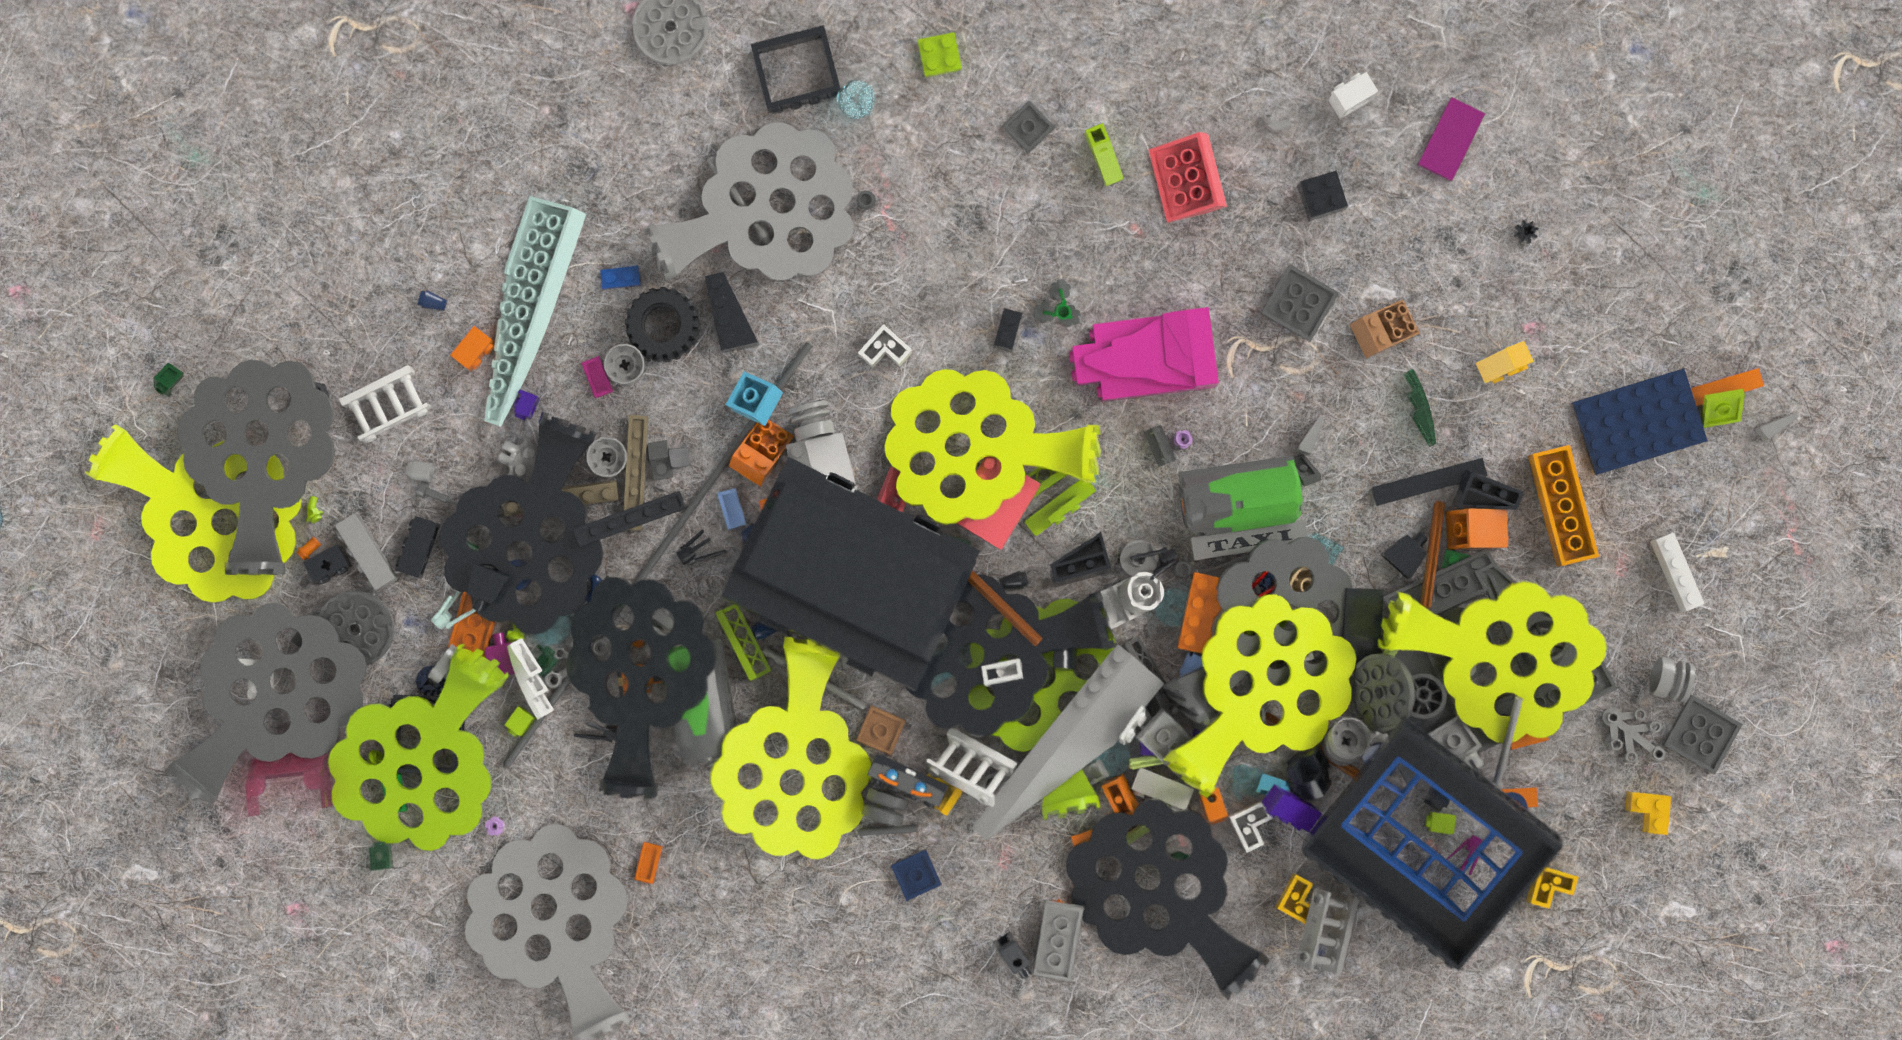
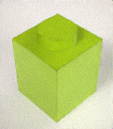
[505,706,536,737]
[1425,812,1456,835]

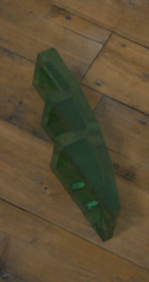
[1403,369,1436,448]

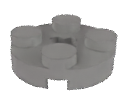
[1120,540,1159,577]

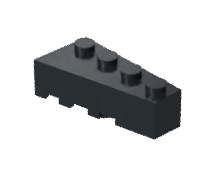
[705,272,760,353]

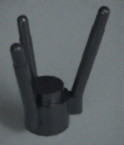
[676,530,727,566]
[1130,547,1179,580]
[574,707,618,743]

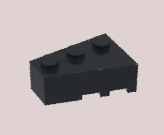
[1452,470,1524,510]
[1050,532,1111,587]

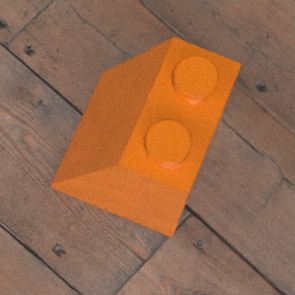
[1446,509,1509,550]

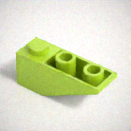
[1084,123,1124,187]

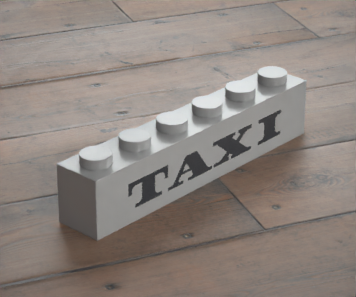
[1189,518,1308,561]

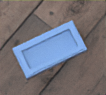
[717,488,747,530]

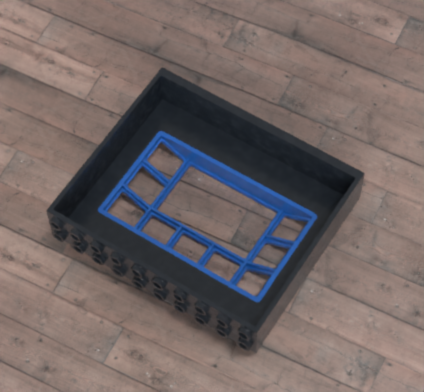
[1301,716,1564,971]

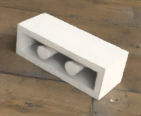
[1130,768,1194,811]

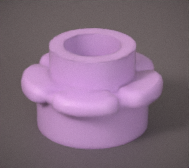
[1174,430,1193,449]
[485,817,504,836]

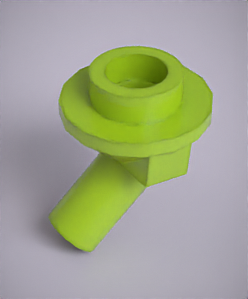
[306,496,324,524]
[505,623,525,643]
[365,750,384,764]

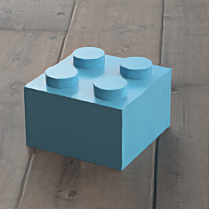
[726,371,783,426]

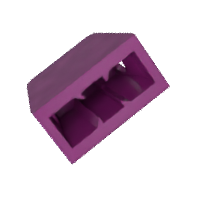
[485,632,515,675]

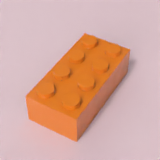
[1176,572,1221,654]

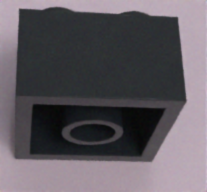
[1297,170,1348,221]

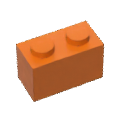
[450,326,495,371]
[1102,773,1139,815]

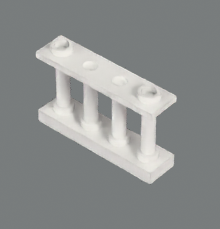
[339,365,432,443]
[926,728,1017,807]

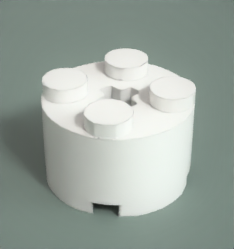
[1119,572,1164,614]

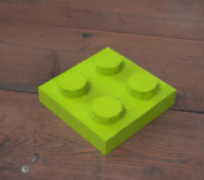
[918,32,962,78]
[1701,389,1745,428]

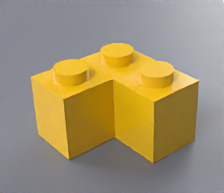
[1475,341,1534,384]
[1625,791,1671,835]
[1526,868,1579,909]
[1275,873,1313,924]

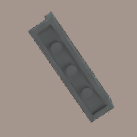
[1121,636,1176,717]

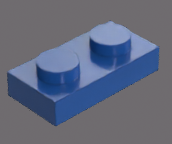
[600,266,641,290]

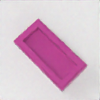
[581,356,614,399]

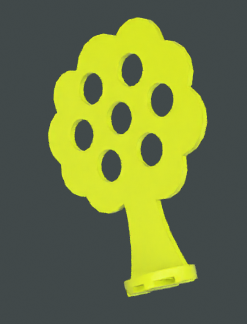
[885,369,1101,525]
[85,425,302,603]
[1378,581,1607,743]
[1163,594,1356,798]
[710,637,871,859]

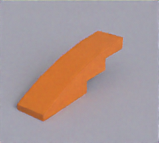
[1691,368,1765,406]

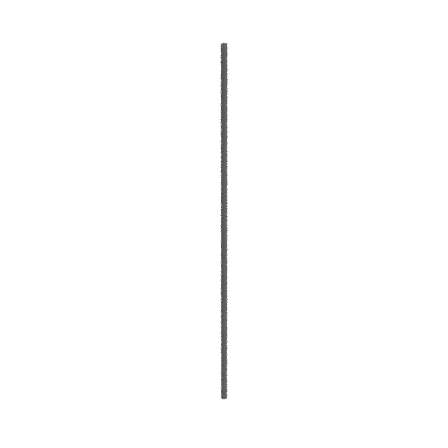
[503,342,813,767]

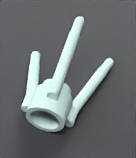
[431,591,476,629]

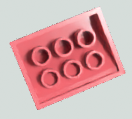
[1149,132,1227,223]
[956,456,1041,550]

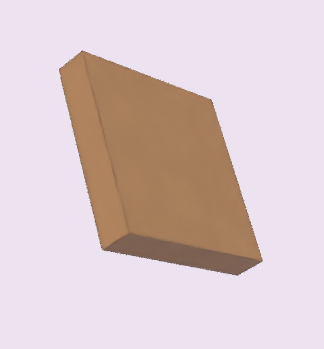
[856,705,906,756]

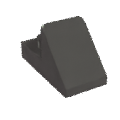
[648,440,674,481]
[1293,454,1321,487]

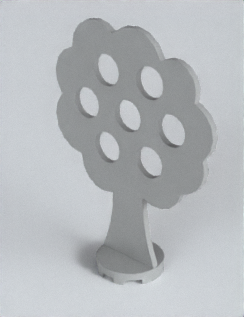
[643,122,854,282]
[465,824,631,1040]

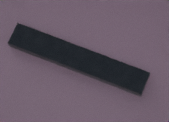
[1371,458,1488,506]
[572,491,686,548]

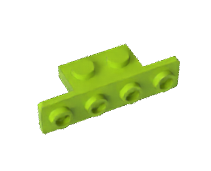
[1025,480,1096,536]

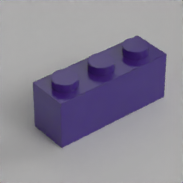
[1261,784,1322,832]

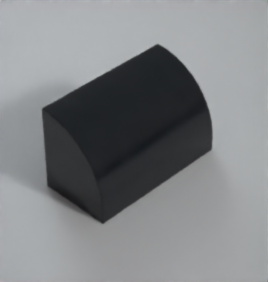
[1053,648,1077,671]

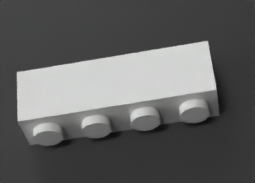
[1650,533,1704,612]

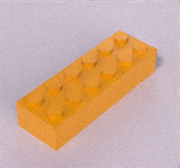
[1528,445,1599,567]

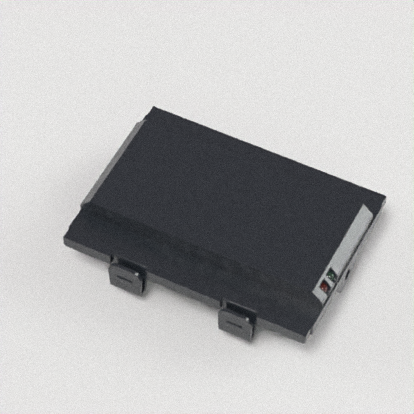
[721,457,980,691]

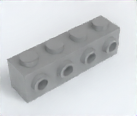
[335,513,399,591]

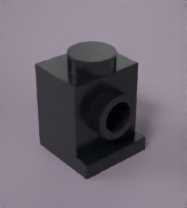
[1424,786,1450,811]

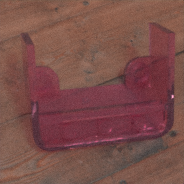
[245,753,333,817]

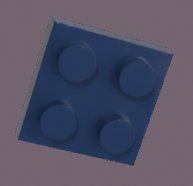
[891,849,942,901]

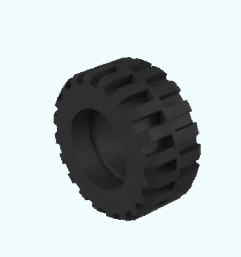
[625,287,700,362]

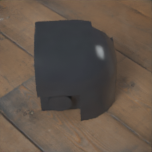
[1286,745,1332,800]

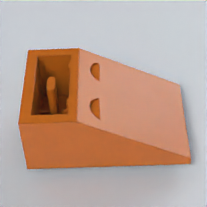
[729,420,794,487]

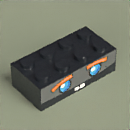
[867,753,949,809]

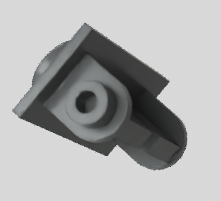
[1144,425,1176,467]

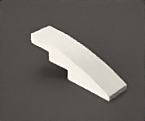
[507,638,554,720]

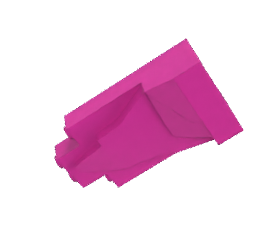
[1069,307,1219,402]

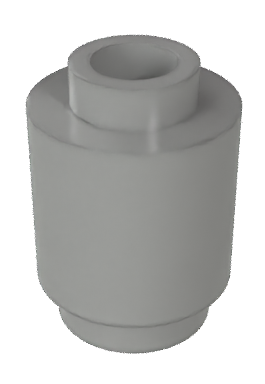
[407,461,437,482]

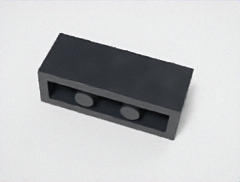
[396,516,441,579]

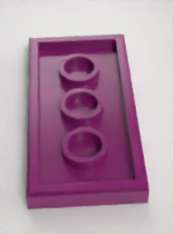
[1418,97,1486,182]

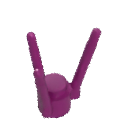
[1447,835,1482,875]

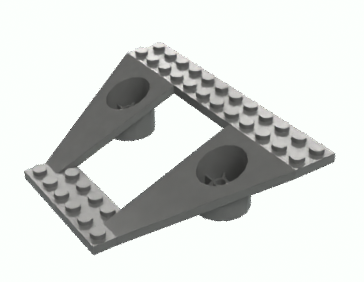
[1383,549,1617,785]

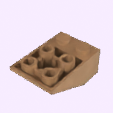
[1350,300,1420,359]

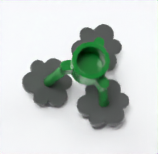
[1034,279,1080,327]

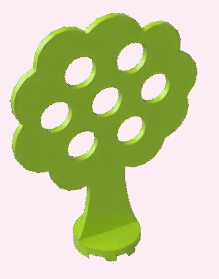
[967,599,1116,820]
[328,644,509,851]

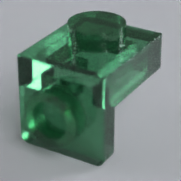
[536,644,559,678]

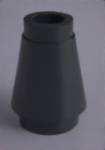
[999,570,1028,589]

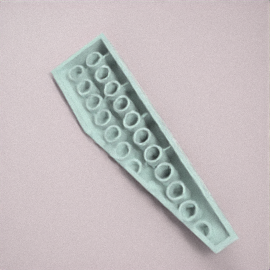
[484,196,586,427]

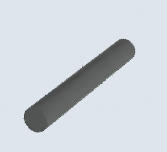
[859,824,917,836]

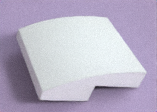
[1101,578,1141,629]

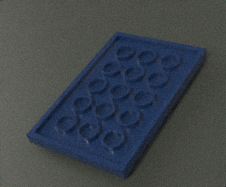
[1572,368,1708,475]

